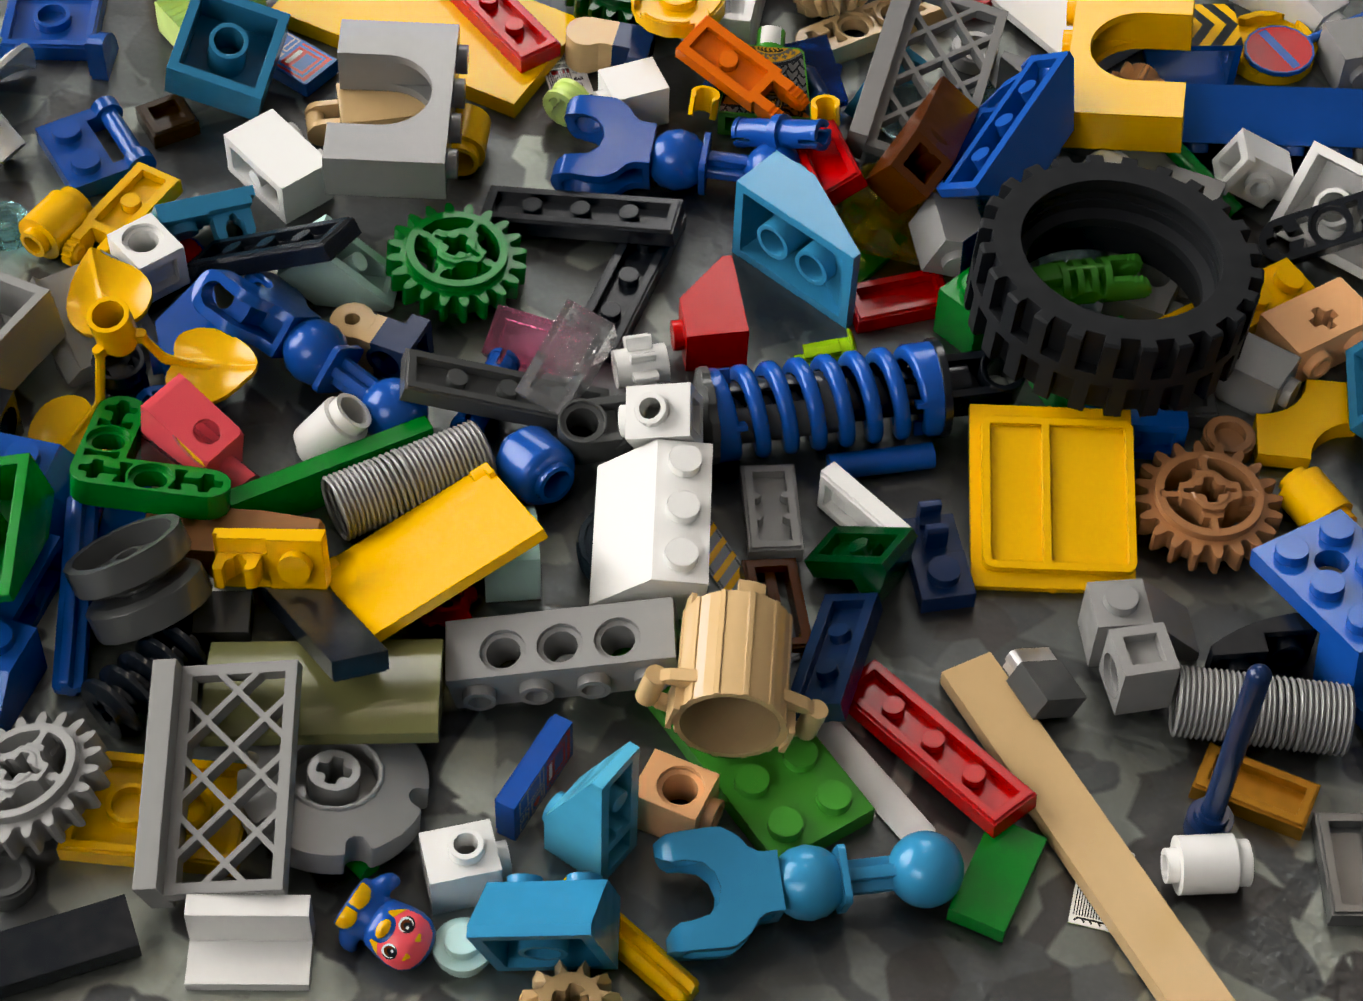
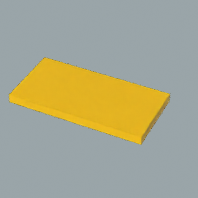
[271,0,576,118]

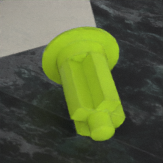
[793,328,858,366]

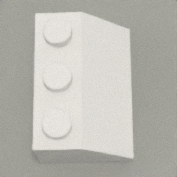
[1269,140,1363,280]
[589,439,713,619]

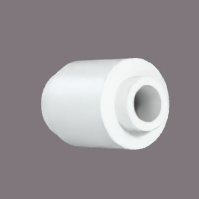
[293,393,372,461]
[1161,833,1254,896]

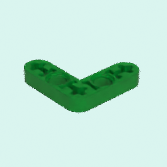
[69,396,231,520]

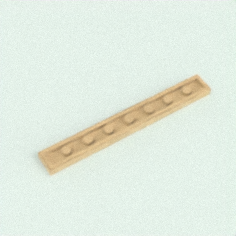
[940,652,1236,1001]

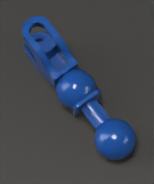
[550,95,800,195]
[192,269,429,436]

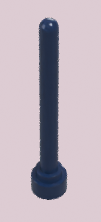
[1183,663,1272,835]

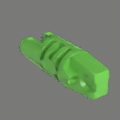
[1032,253,1152,305]

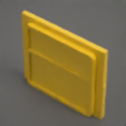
[968,404,1137,594]

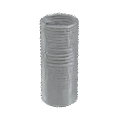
[320,420,497,542]
[1168,664,1356,757]

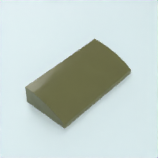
[200,639,445,747]

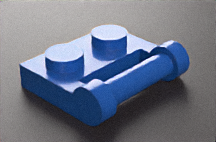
[35,95,157,199]

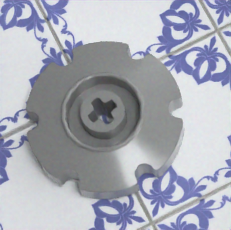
[237,743,429,875]

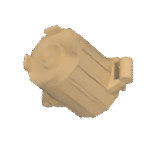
[635,579,828,758]

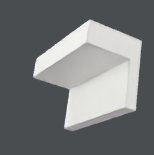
[184,894,316,991]

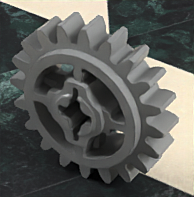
[0,711,113,860]

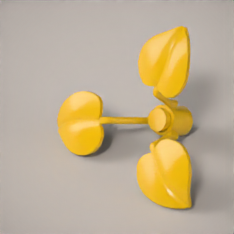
[28,247,259,455]

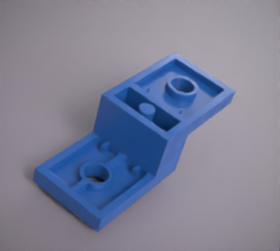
[1249,509,1363,730]

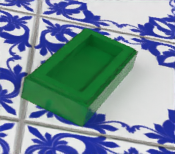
[946,824,1048,943]

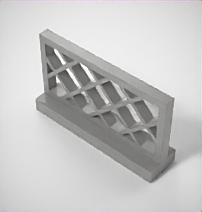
[846,0,1009,159]
[132,658,303,908]

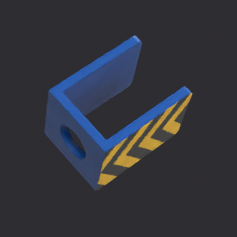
[1143,4,1243,85]

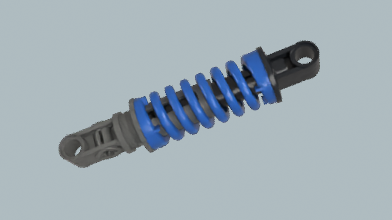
[557,337,1026,466]

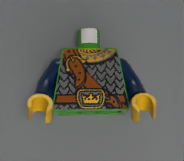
[688,25,840,135]

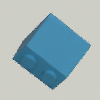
[466,872,621,971]

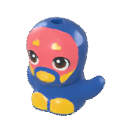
[334,873,436,971]

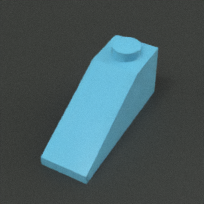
[542,741,640,879]

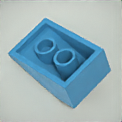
[732,150,861,329]

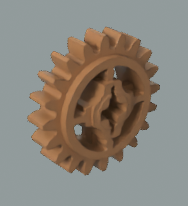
[1135,440,1283,574]

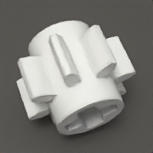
[611,333,671,389]

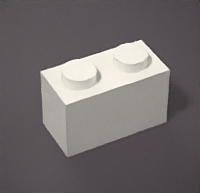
[223,109,334,224]

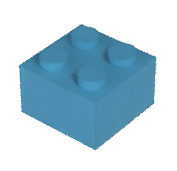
[164,0,291,119]

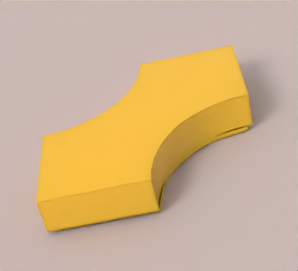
[1253,379,1356,469]

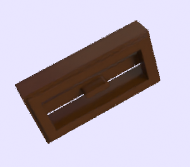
[739,558,811,659]

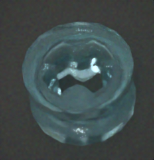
[0,201,27,251]

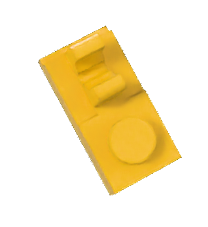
[212,528,332,590]

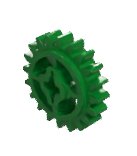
[385,203,527,323]

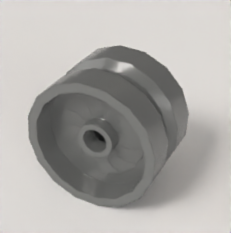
[63,513,213,645]

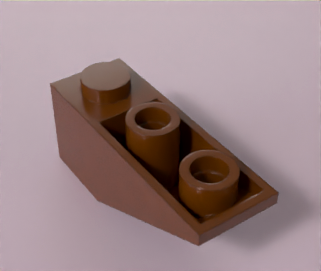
[865,76,979,215]

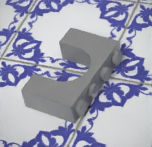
[322,19,469,199]

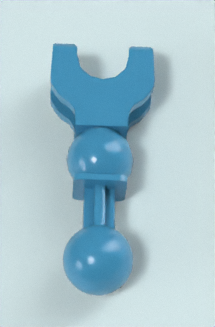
[653,826,964,961]

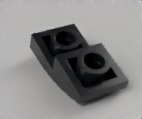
[1204,613,1318,673]

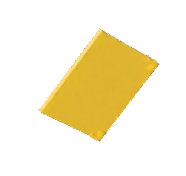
[329,462,548,642]

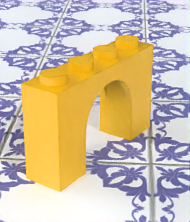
[1062,0,1195,153]

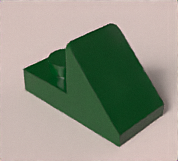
[804,526,918,603]

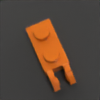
[675,15,810,118]

